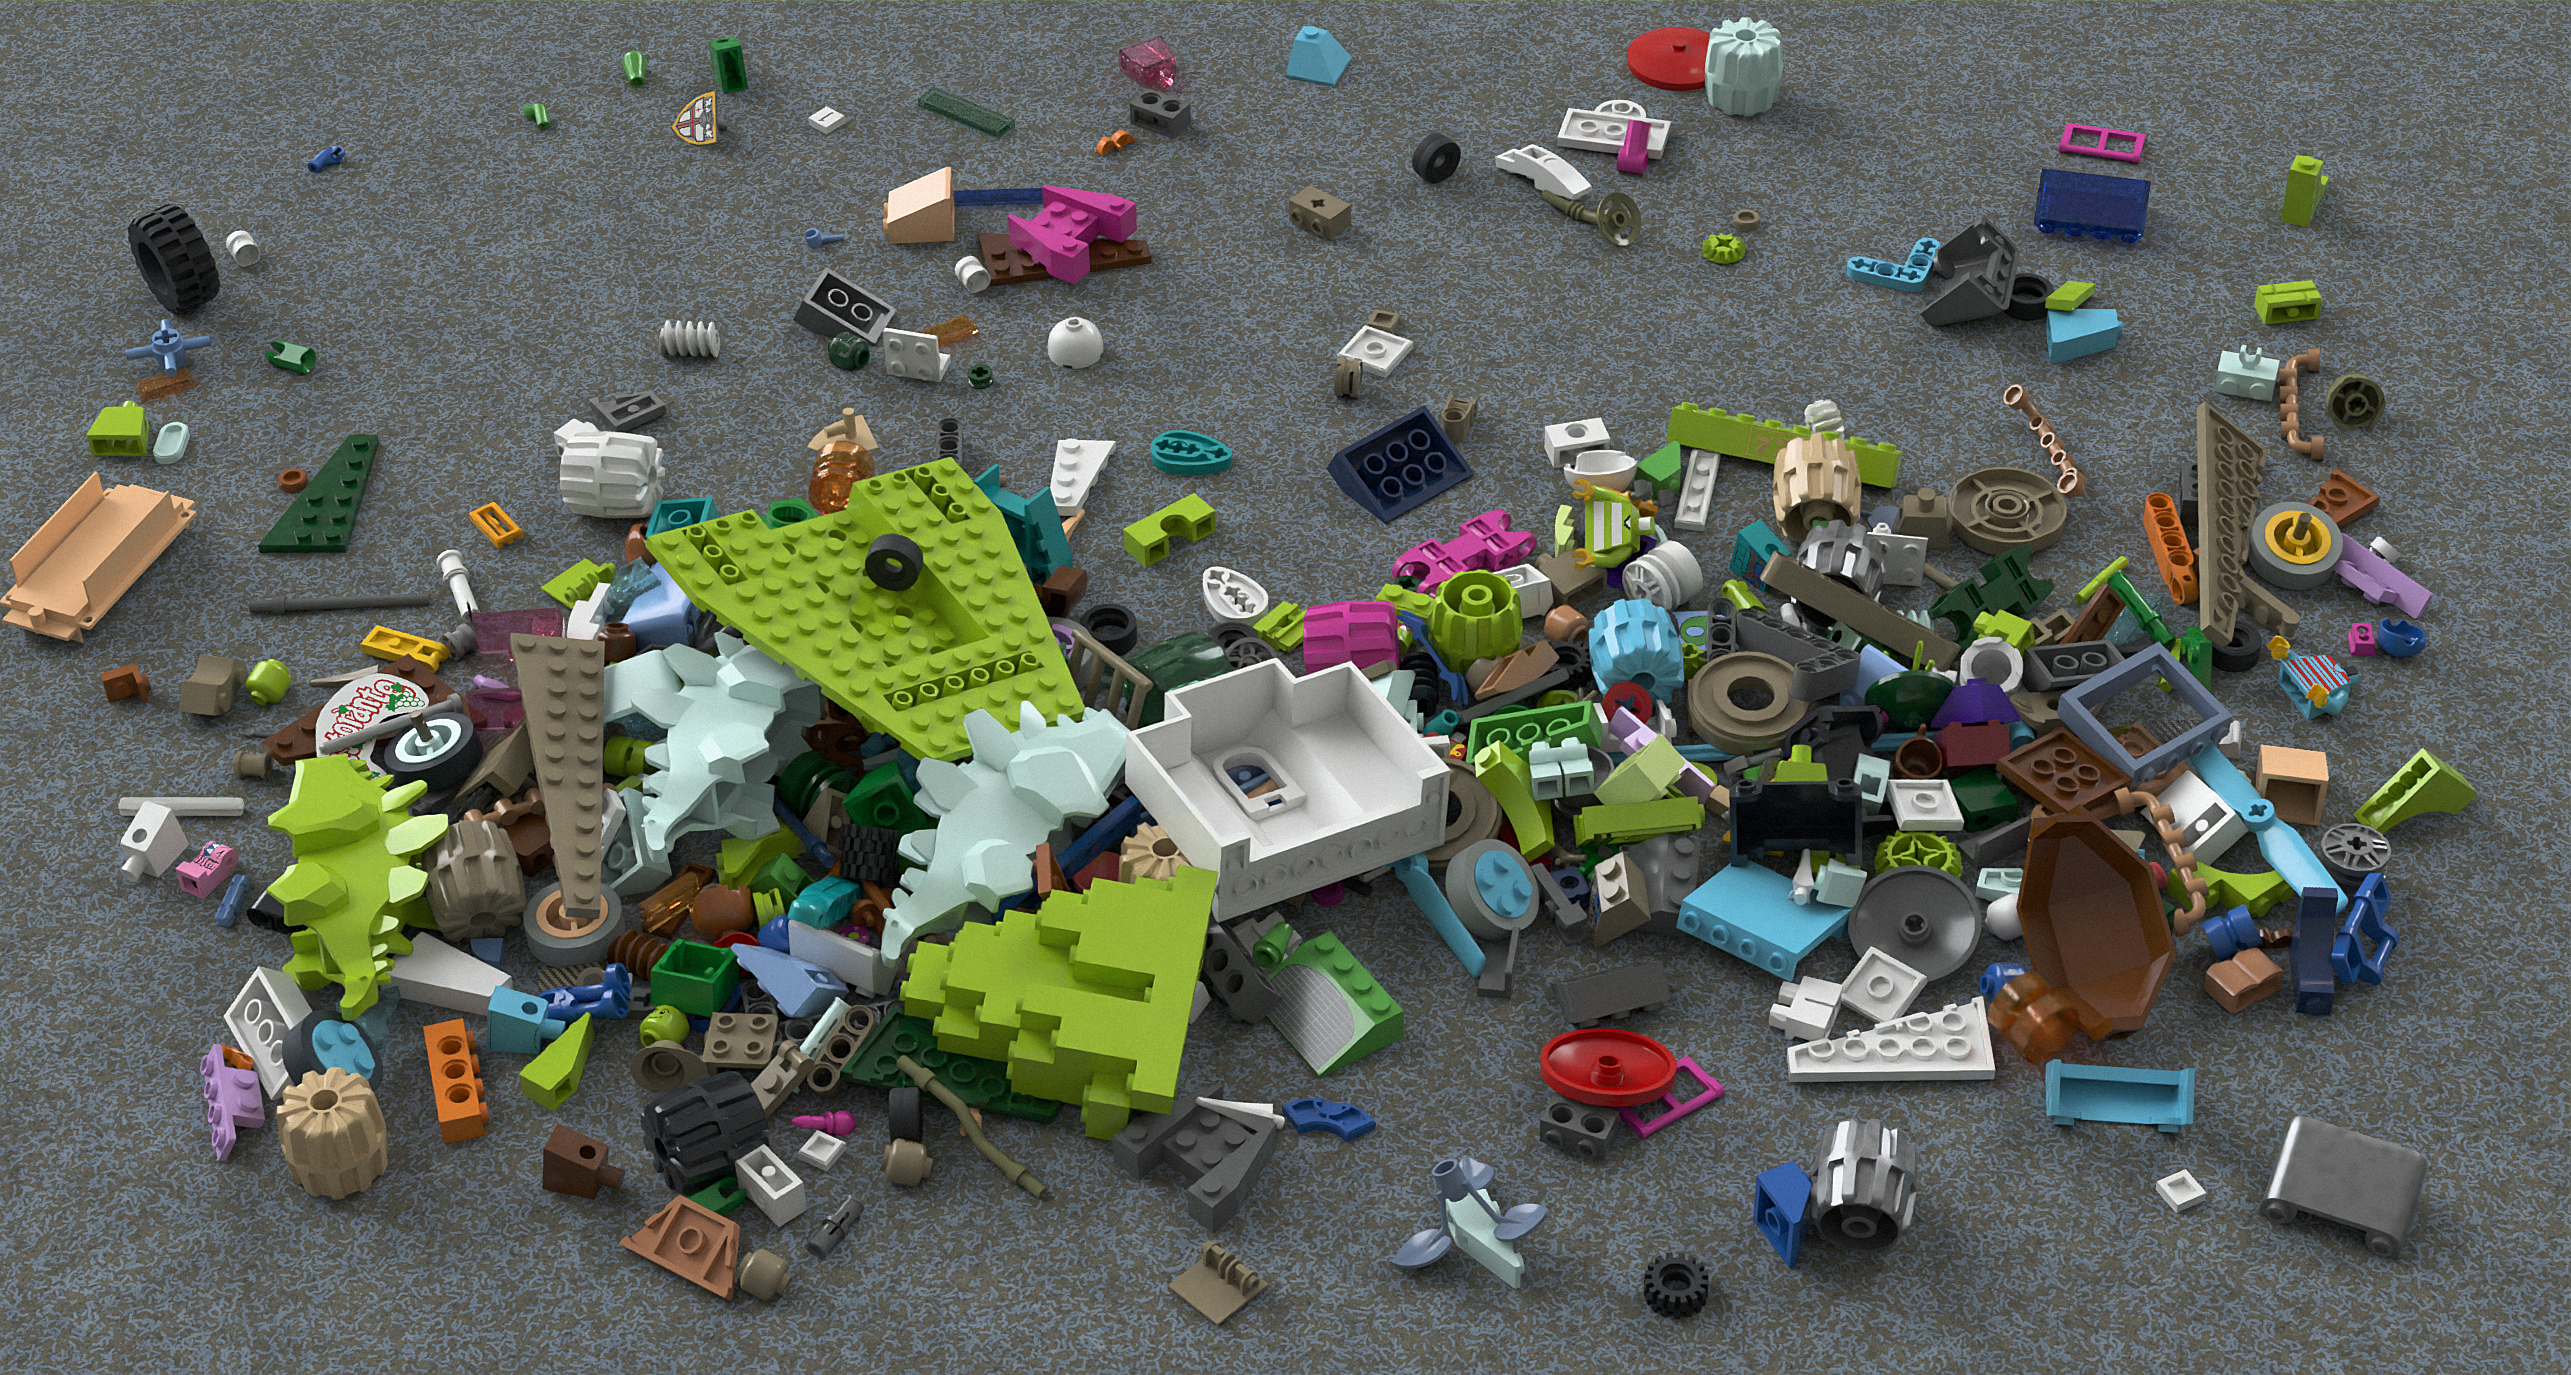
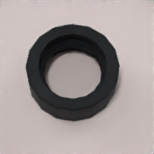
[2003,273,2054,321]
[1080,604,1138,656]

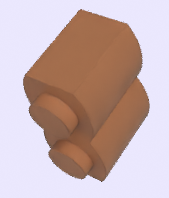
[2204,948,2284,1013]

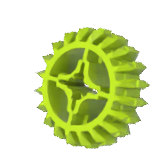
[1874,830,1963,880]

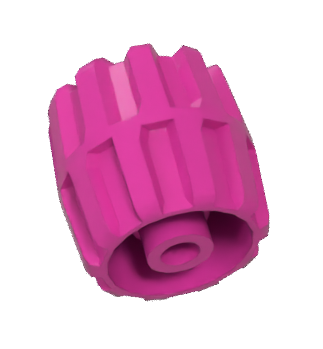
[1303,601,1401,675]

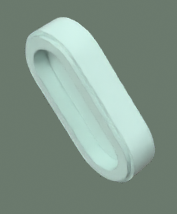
[153,422,190,464]

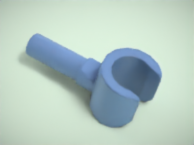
[805,228,844,248]

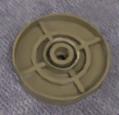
[1947,467,2067,555]

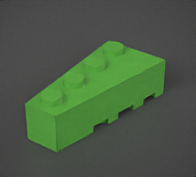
[1466,700,1603,766]

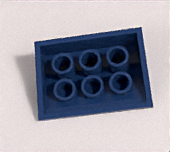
[1326,405,1474,524]

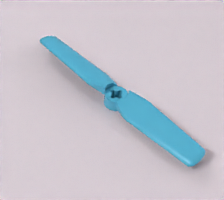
[2188,744,2349,916]
[1386,852,1486,978]

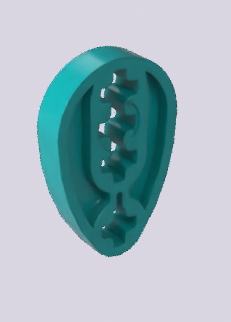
[1150,430,1232,475]

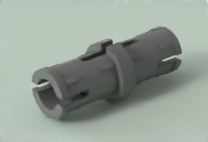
[806,1195,865,1259]

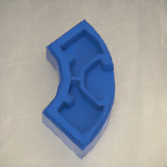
[1282,1098,1376,1142]

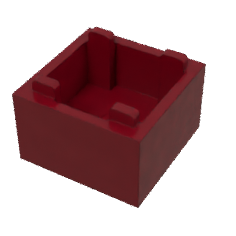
[1933,719,2010,771]

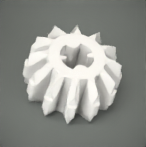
[1804,399,1844,439]

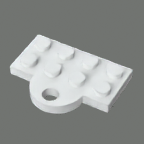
[1557,100,1671,159]

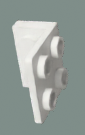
[883,328,951,382]

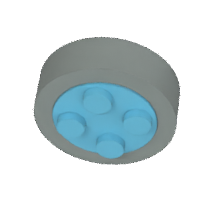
[1445,839,1539,941]

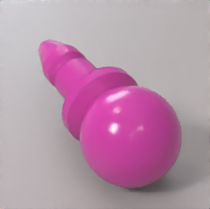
[791,1111,856,1136]

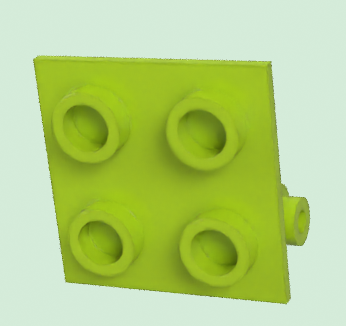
[541,558,625,610]

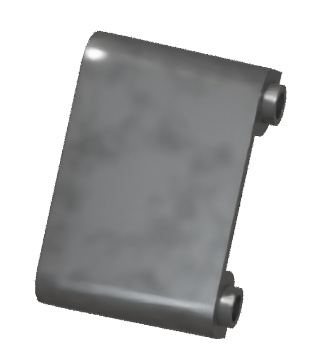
[2259,1116,2427,1260]

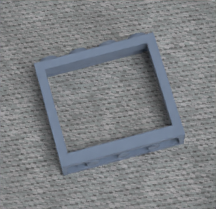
[2057,642,2233,790]

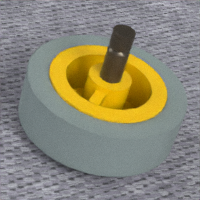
[2248,502,2343,590]

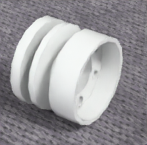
[1622,540,1703,611]

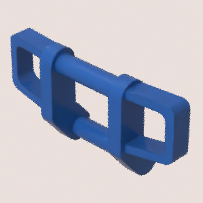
[2332,873,2400,985]

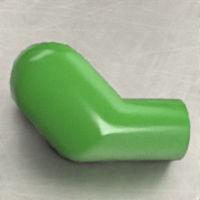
[523,103,550,129]

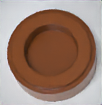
[278,468,308,493]

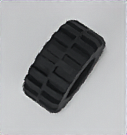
[128,204,220,314]

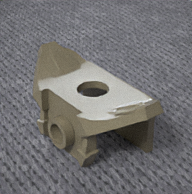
[2008,690,2108,740]

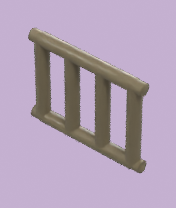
[1068,628,1153,731]

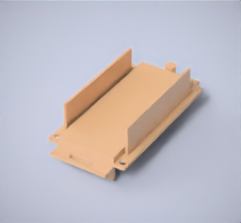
[0,472,197,643]

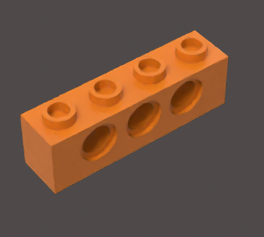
[423,1018,490,1144]

